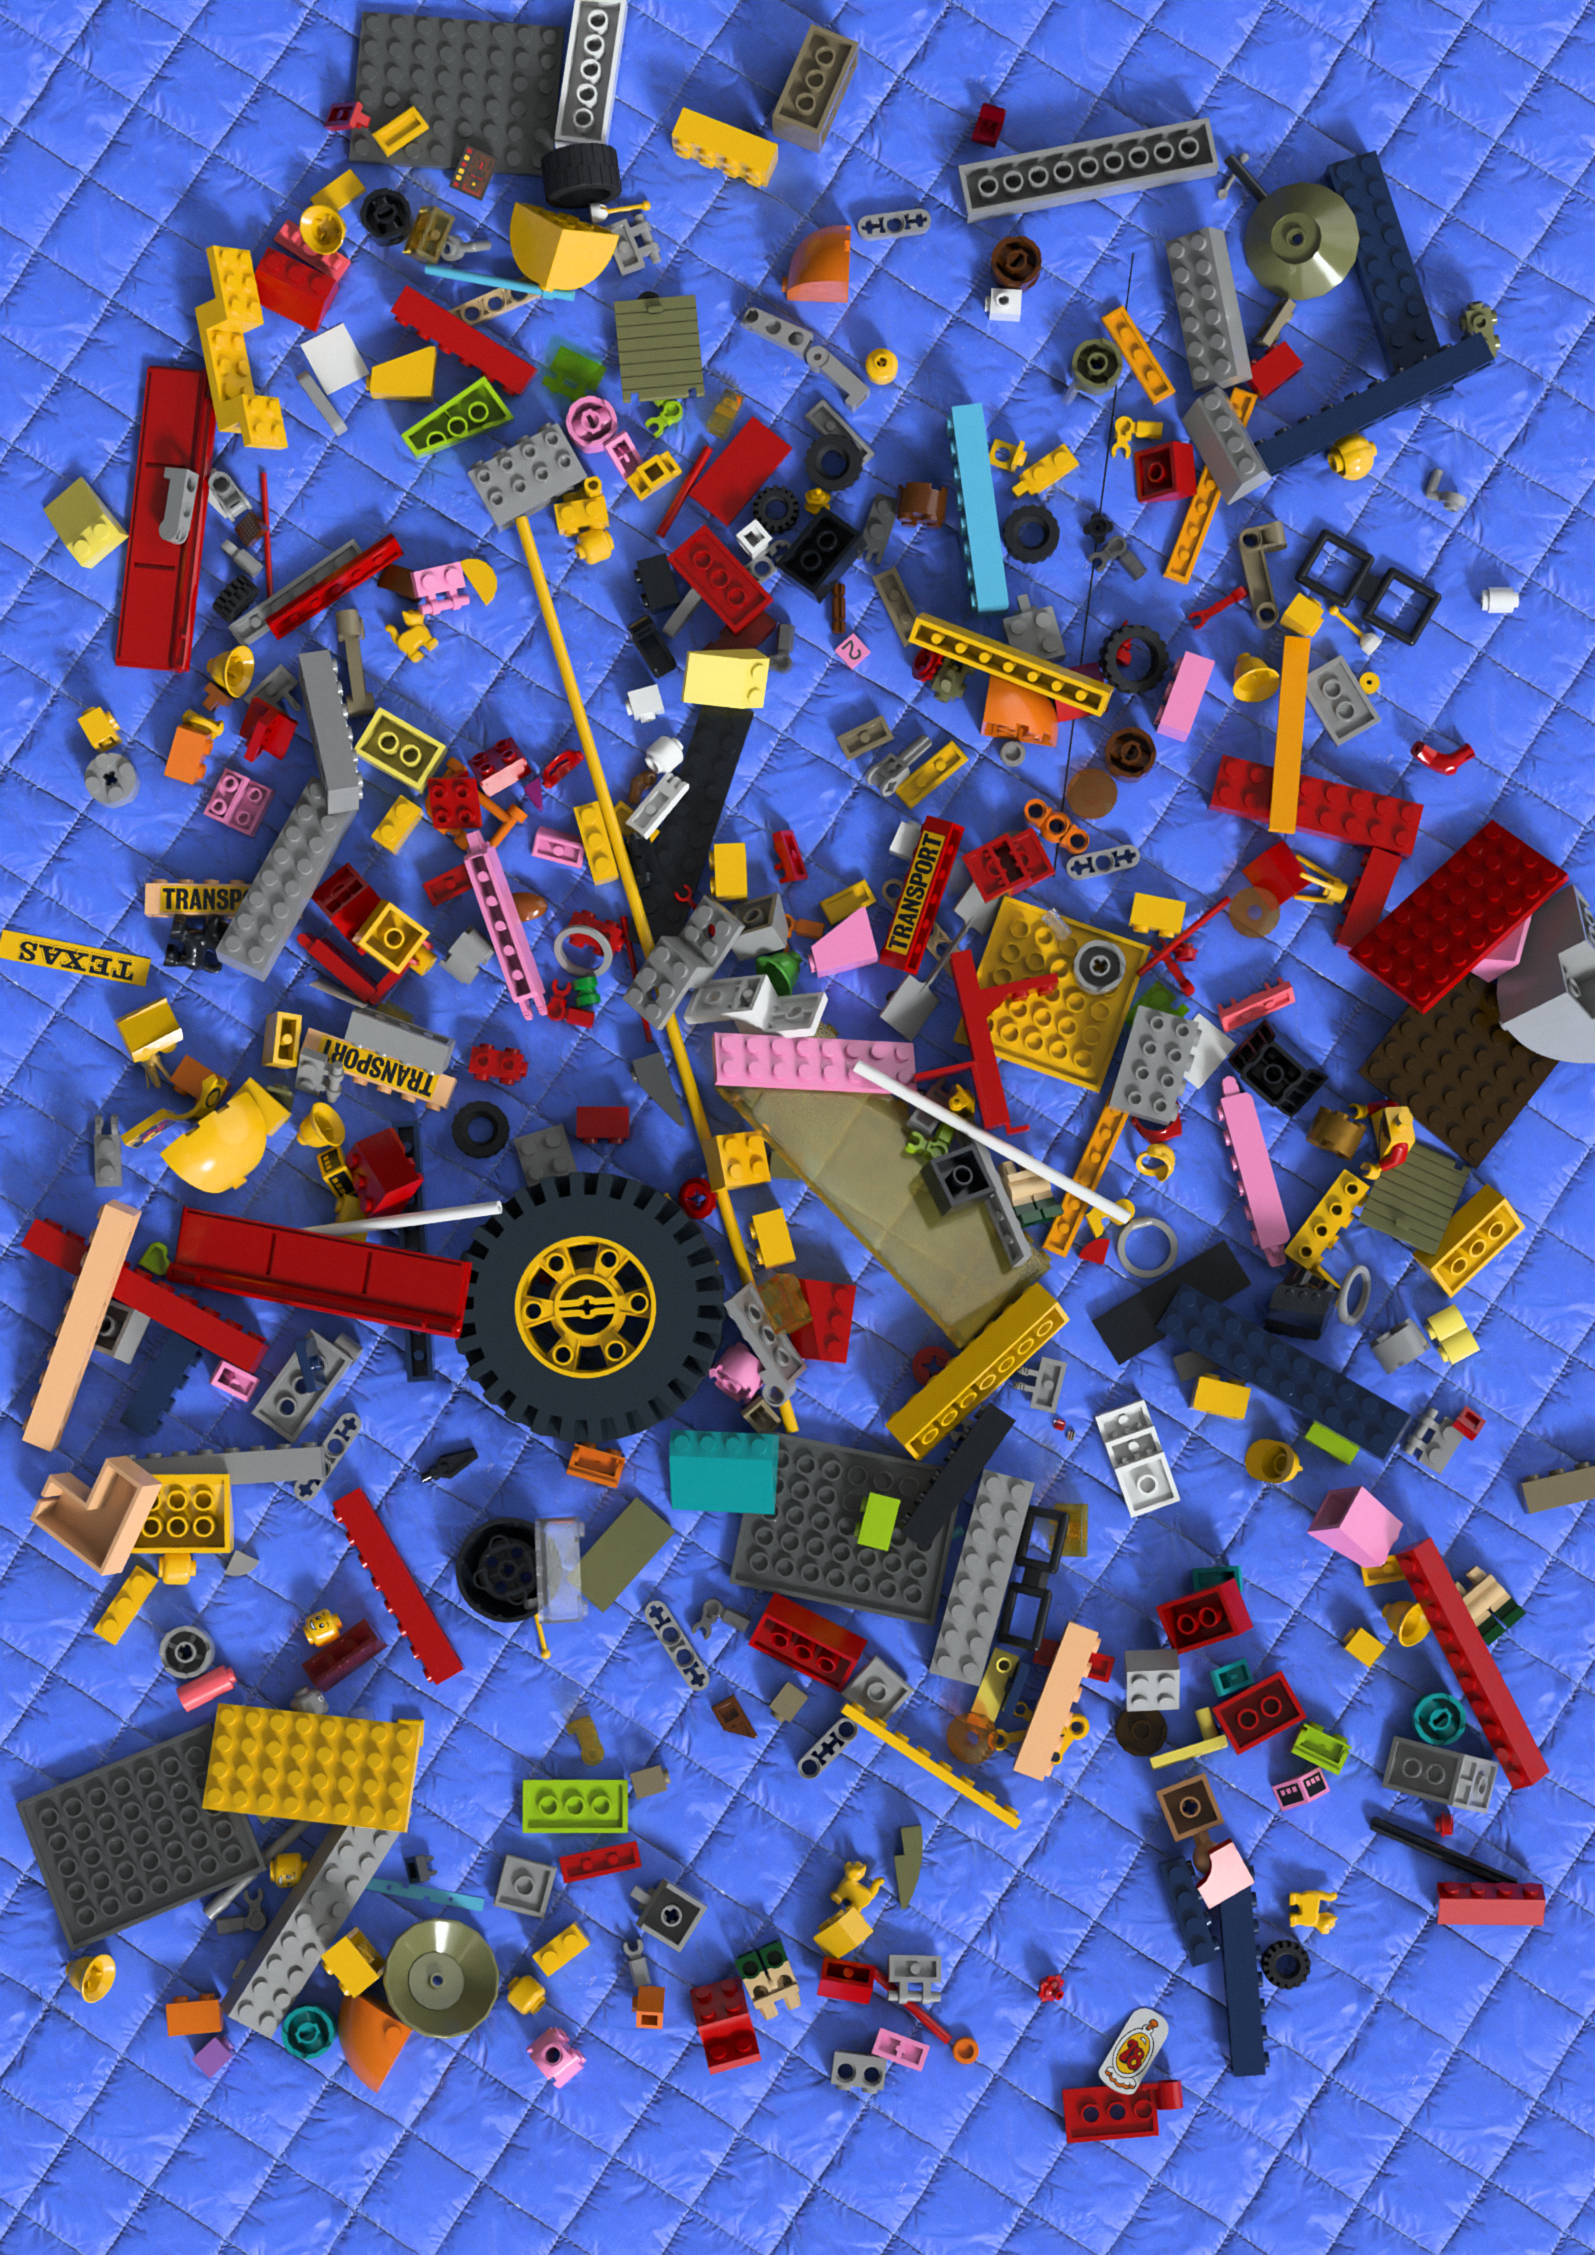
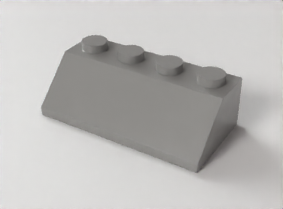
[1182,386,1272,505]

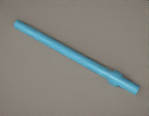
[425,264,575,301]

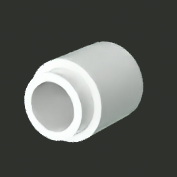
[1481,587,1519,613]

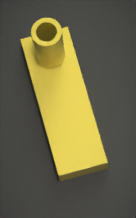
[967,1647,1019,1731]
[1149,1707,1228,1771]

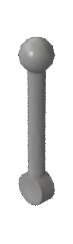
[1218,153,1249,200]

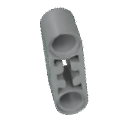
[798,1717,858,1780]

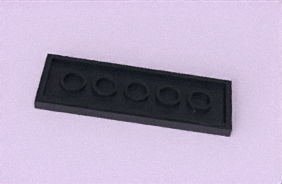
[1091,1240,1251,1366]

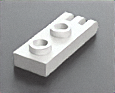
[625,772,689,840]

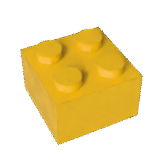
[709,843,748,903]
[351,899,430,974]
[702,1130,771,1192]
[748,1208,796,1269]
[1189,1373,1251,1420]

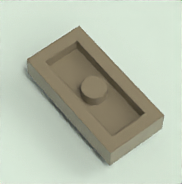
[1252,298,1297,348]
[836,715,894,762]

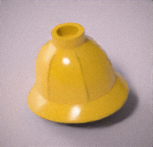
[300,204,347,255]
[207,645,255,698]
[1232,653,1280,703]
[296,1102,345,1148]
[1382,1601,1431,1647]
[65,1954,116,2003]

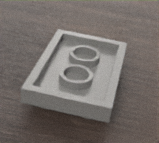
[1306,654,1381,747]

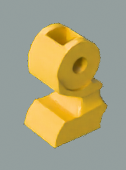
[1084,1199,1135,1239]

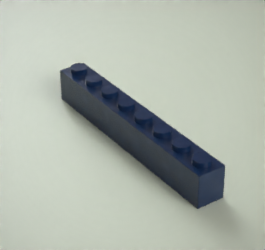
[1218,1859,1270,2077]

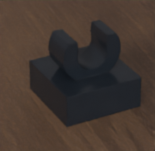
[404,1854,437,1884]

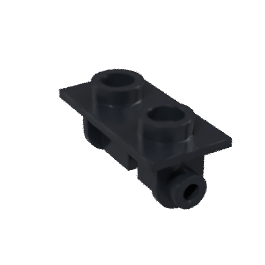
[624,833,662,889]

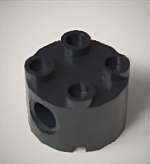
[360,188,414,247]

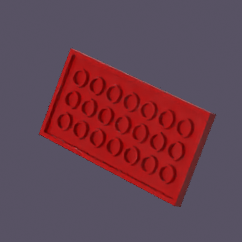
[1348,820,1569,1015]

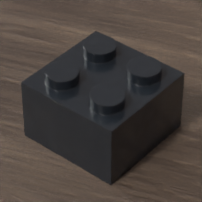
[920,1144,996,1217]

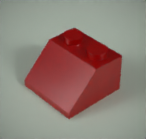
[1134,441,1197,503]

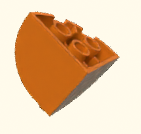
[782,225,851,303]
[980,674,1058,747]
[338,1991,413,2093]

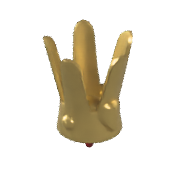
[140,1052,171,1089]

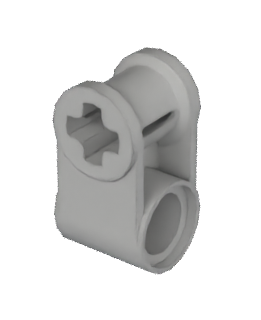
[208,471,253,522]

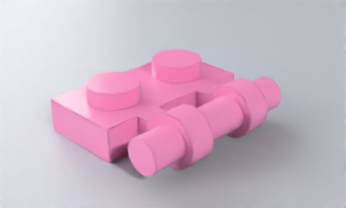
[410,561,470,615]

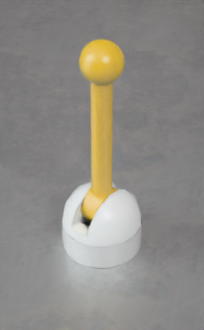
[589,200,651,224]
[1329,605,1382,656]
[523,1596,551,1659]

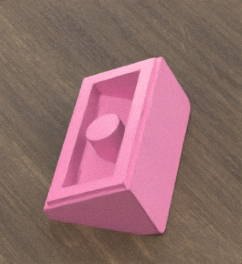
[531,826,586,869]

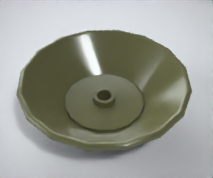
[1244,182,1360,301]
[383,1917,500,2039]

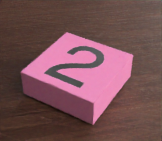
[834,633,871,670]

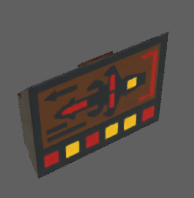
[449,144,499,201]

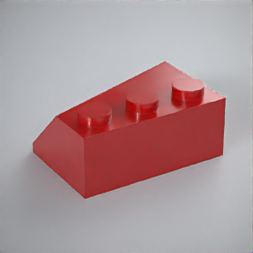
[346,1128,424,1219]
[779,1277,856,1365]

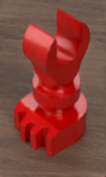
[1116,620,1139,668]

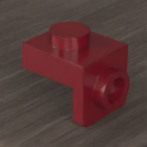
[971,103,1007,148]

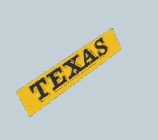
[0,930,151,987]

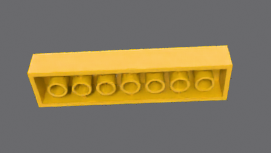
[885,1282,1070,1462]

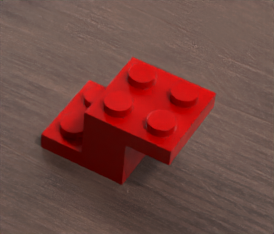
[961,827,1056,904]
[311,862,381,956]
[689,1976,762,2075]

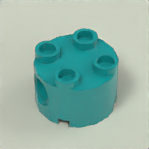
[1409,1692,1466,1746]
[281,2003,337,2060]

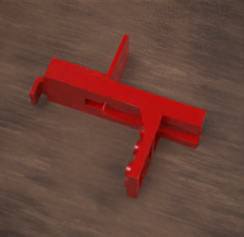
[913,949,1059,1136]

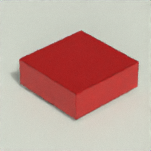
[1451,1405,1486,1441]

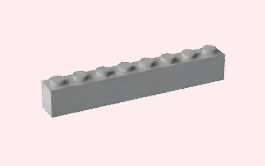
[121,1442,326,1485]

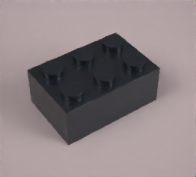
[775,506,867,604]

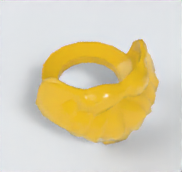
[182,709,224,740]
[1136,1143,1175,1182]

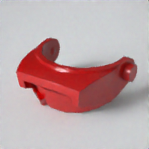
[539,749,584,789]
[1131,1101,1182,1145]

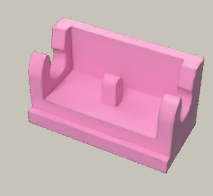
[871,2028,930,2072]

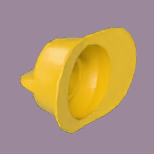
[1245,1439,1303,1484]

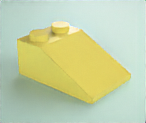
[43,477,129,569]
[681,649,770,709]

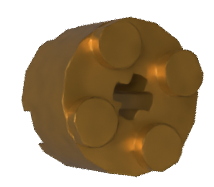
[1305,1106,1367,1161]

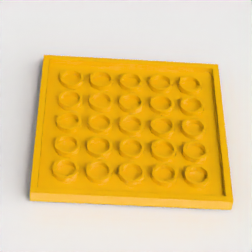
[953,895,1151,1093]

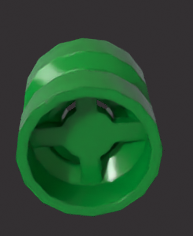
[572,976,601,1007]

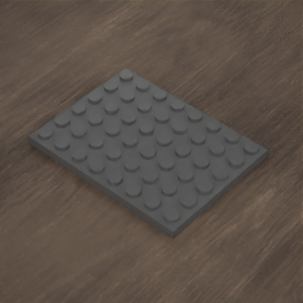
[349,11,565,178]
[729,1429,959,1626]
[16,1722,268,1952]

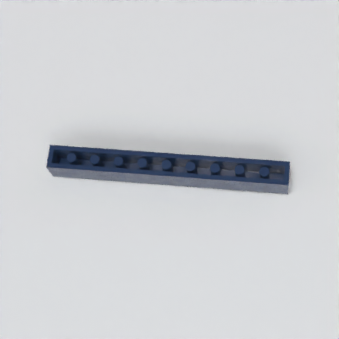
[1254,331,1496,477]
[392,1120,436,1383]

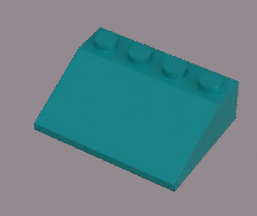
[669,1429,779,1515]

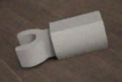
[220,539,263,579]
[623,1938,651,1987]

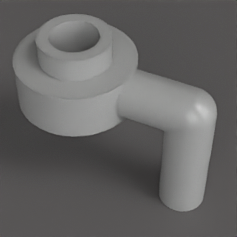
[439,235,491,261]
[1425,468,1468,513]

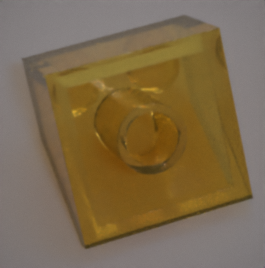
[1048,1503,1088,1557]

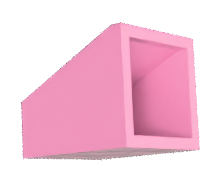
[808,907,878,978]
[1307,1486,1403,1568]

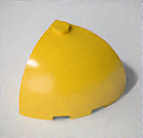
[510,202,619,292]
[160,1092,267,1193]

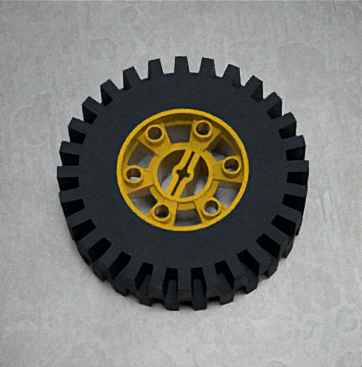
[455,1172,727,1443]

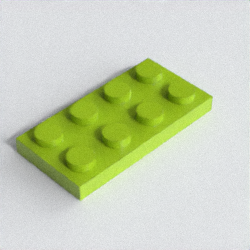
[522,1779,628,1833]

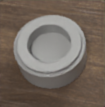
[1000,741,1026,767]

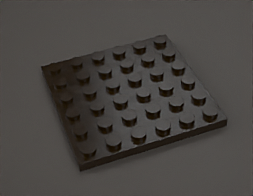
[1356,972,1560,1169]

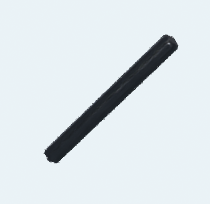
[1369,1817,1518,1883]

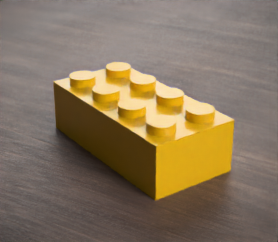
[671,107,778,187]
[320,1926,385,1998]

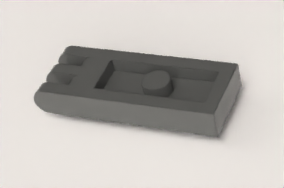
[857,493,896,566]

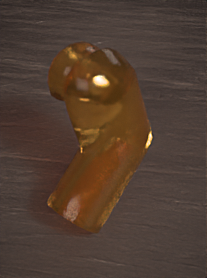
[628,770,657,804]

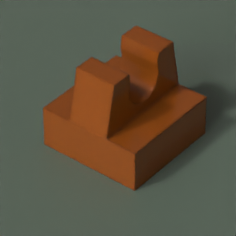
[202,682,235,712]

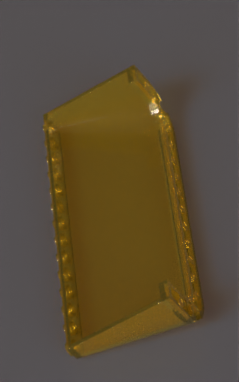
[712,1020,1052,1353]

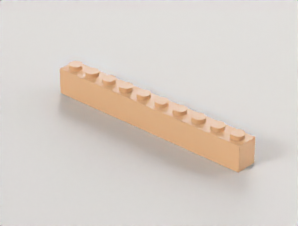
[22,1199,142,1452]

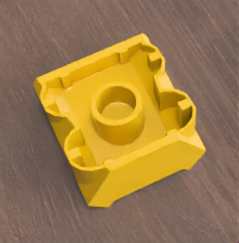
[114,997,183,1063]

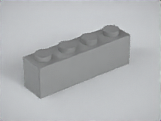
[344,1006,456,1075]

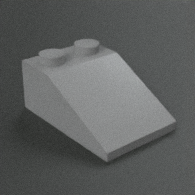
[55,1291,151,1365]

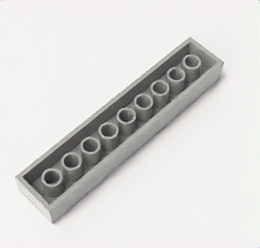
[957,117,1219,224]
[219,1810,413,2039]

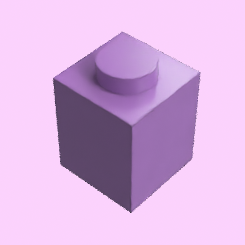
[192,2034,236,2078]

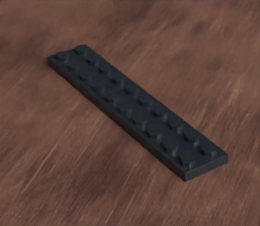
[626,704,754,946]

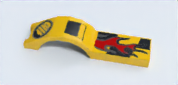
[120,1074,228,1148]

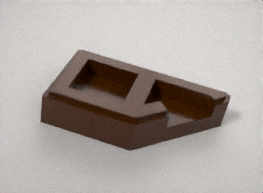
[711,1694,758,1739]

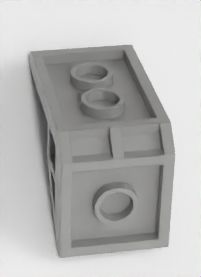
[1382,1736,1499,1814]

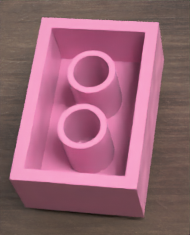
[1154,651,1215,742]

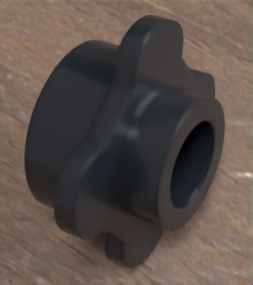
[1083,513,1113,544]

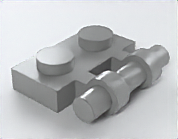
[603,214,662,277]
[295,1047,345,1103]
[1402,1407,1464,1474]
[887,1955,941,2005]

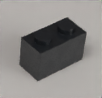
[633,553,680,615]

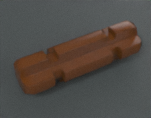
[831,583,846,634]

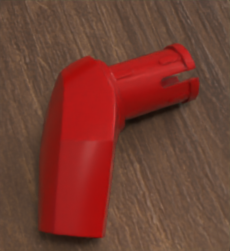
[1410,741,1476,776]

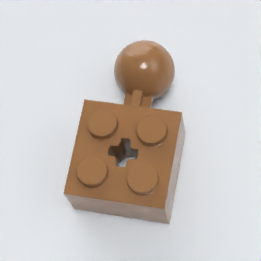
[1155,1773,1225,1874]

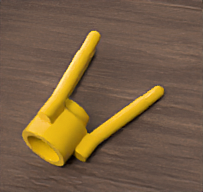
[1294,854,1348,906]

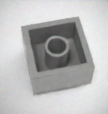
[1124,1649,1180,1712]

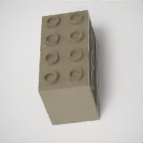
[772,23,859,154]

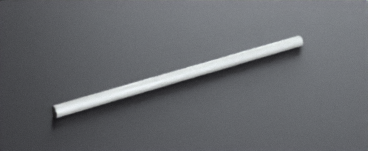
[853,1060,1131,1224]
[299,1201,502,1236]

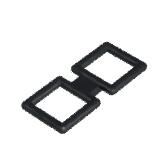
[1295,529,1442,646]
[997,1505,1070,1652]

